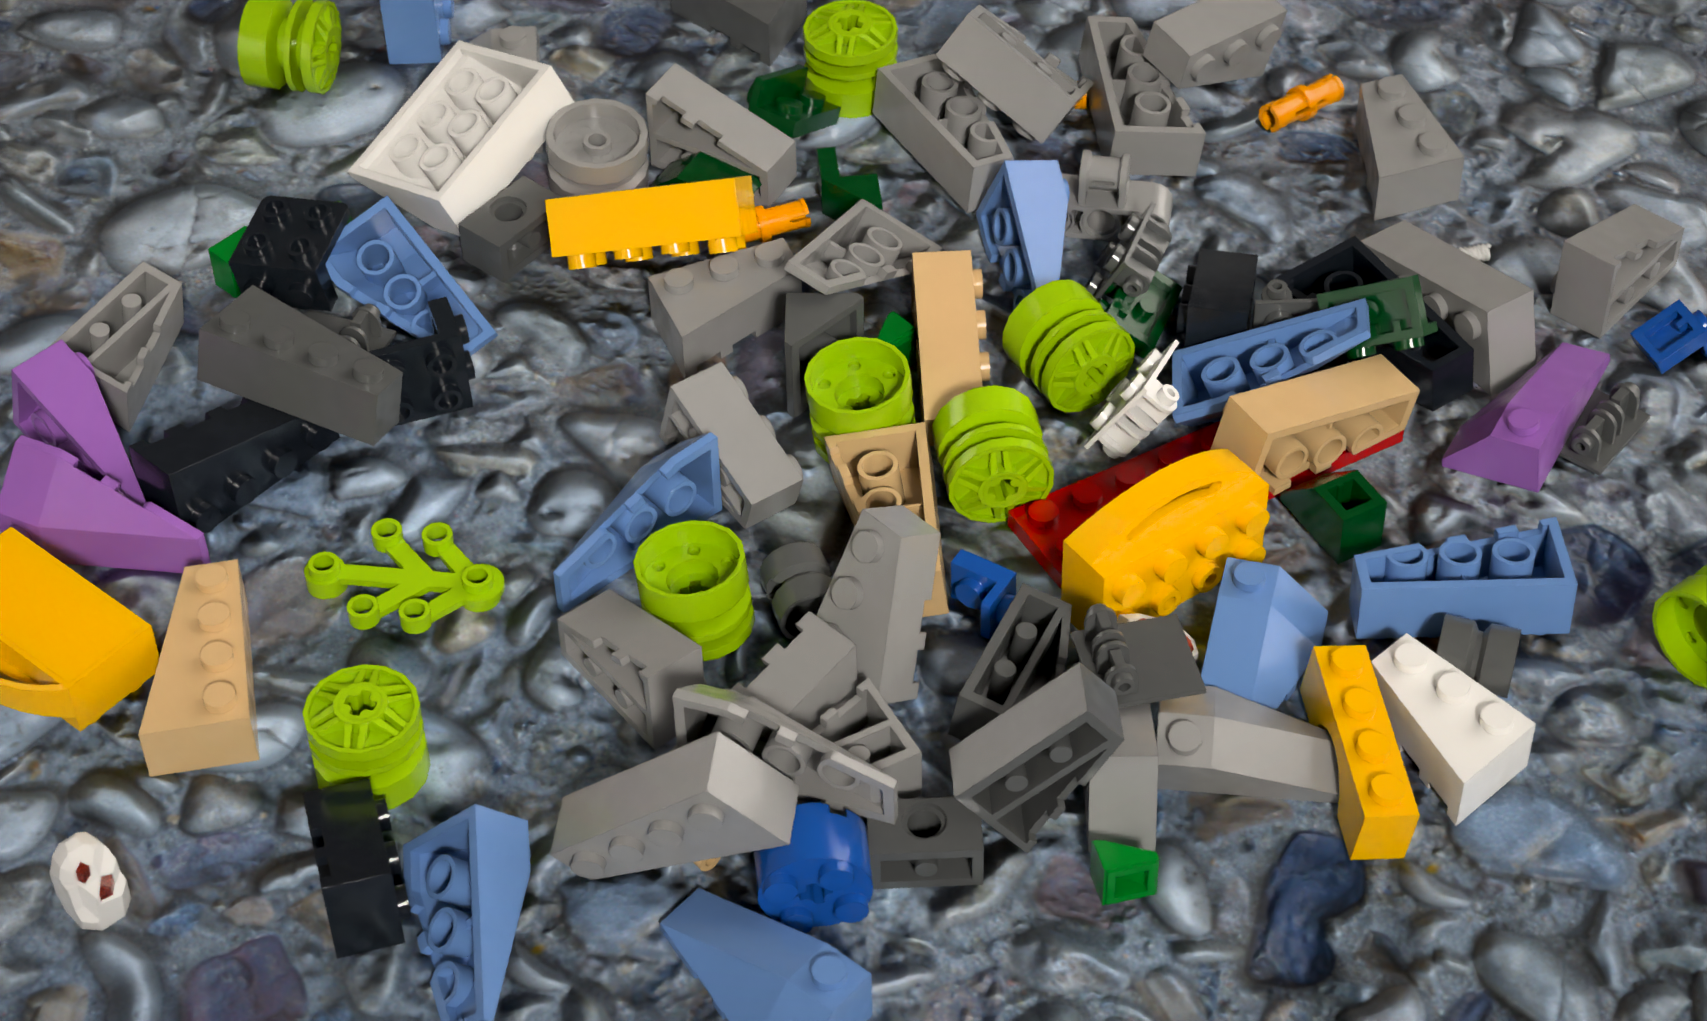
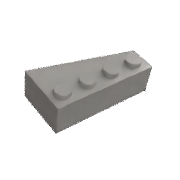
[1078,16,1206,176]
[1361,220,1536,396]
[550,731,800,880]

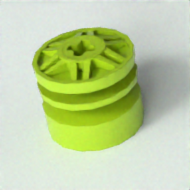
[237,0,342,94]
[803,0,898,119]
[1002,279,1135,413]
[804,337,916,464]
[933,385,1054,523]
[633,520,755,662]
[1652,564,1707,689]
[302,664,431,810]

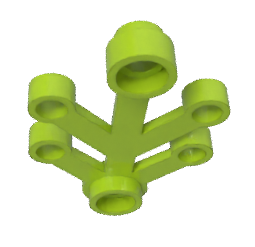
[304,518,505,634]

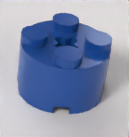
[754,803,873,934]

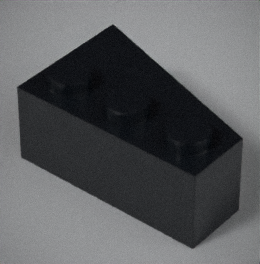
[1176,249,1258,348]
[302,778,412,959]

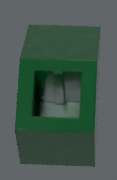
[1279,470,1387,564]

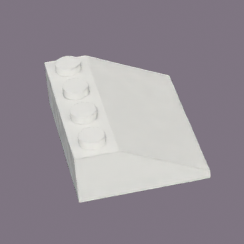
[347,40,574,236]

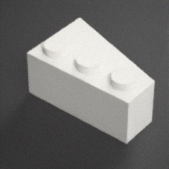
[1371,633,1536,826]

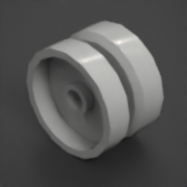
[545,98,649,197]

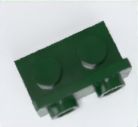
[747,64,841,139]
[1098,271,1183,359]
[1317,274,1438,360]

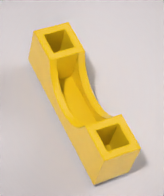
[1300,645,1420,860]

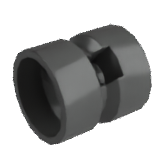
[759,542,832,640]
[1436,614,1522,698]

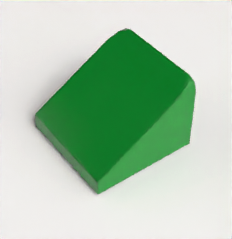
[208,226,247,298]
[878,311,915,367]
[1090,840,1159,906]

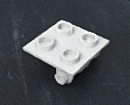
[1084,339,1179,459]

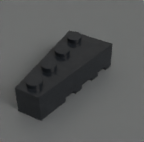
[1275,236,1474,412]
[129,397,340,534]

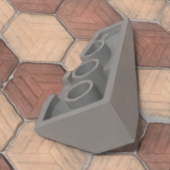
[784,199,942,295]
[672,683,898,824]

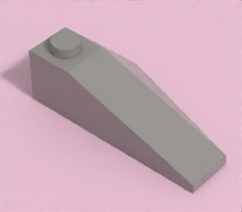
[1156,686,1339,804]

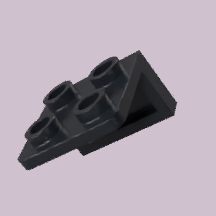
[228,196,350,312]
[369,297,475,426]

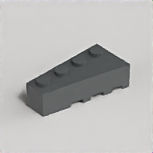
[197,285,403,446]

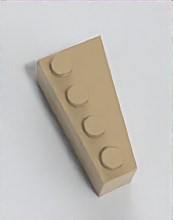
[911,250,990,446]
[1210,354,1420,496]
[824,422,949,617]
[138,559,260,777]

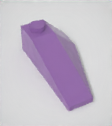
[11,339,146,506]
[1442,342,1610,493]
[0,435,211,573]

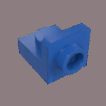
[1630,299,1707,374]
[951,549,1016,639]

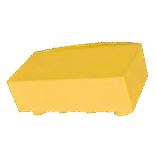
[545,175,758,270]
[1061,449,1270,630]
[0,527,160,732]

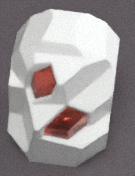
[50,832,131,931]

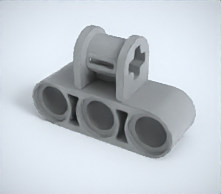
[1061,149,1173,242]

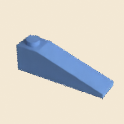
[976,160,1070,311]
[325,195,498,356]
[1172,298,1371,427]
[553,432,722,613]
[1201,557,1328,710]
[403,804,531,1021]
[660,888,873,1021]

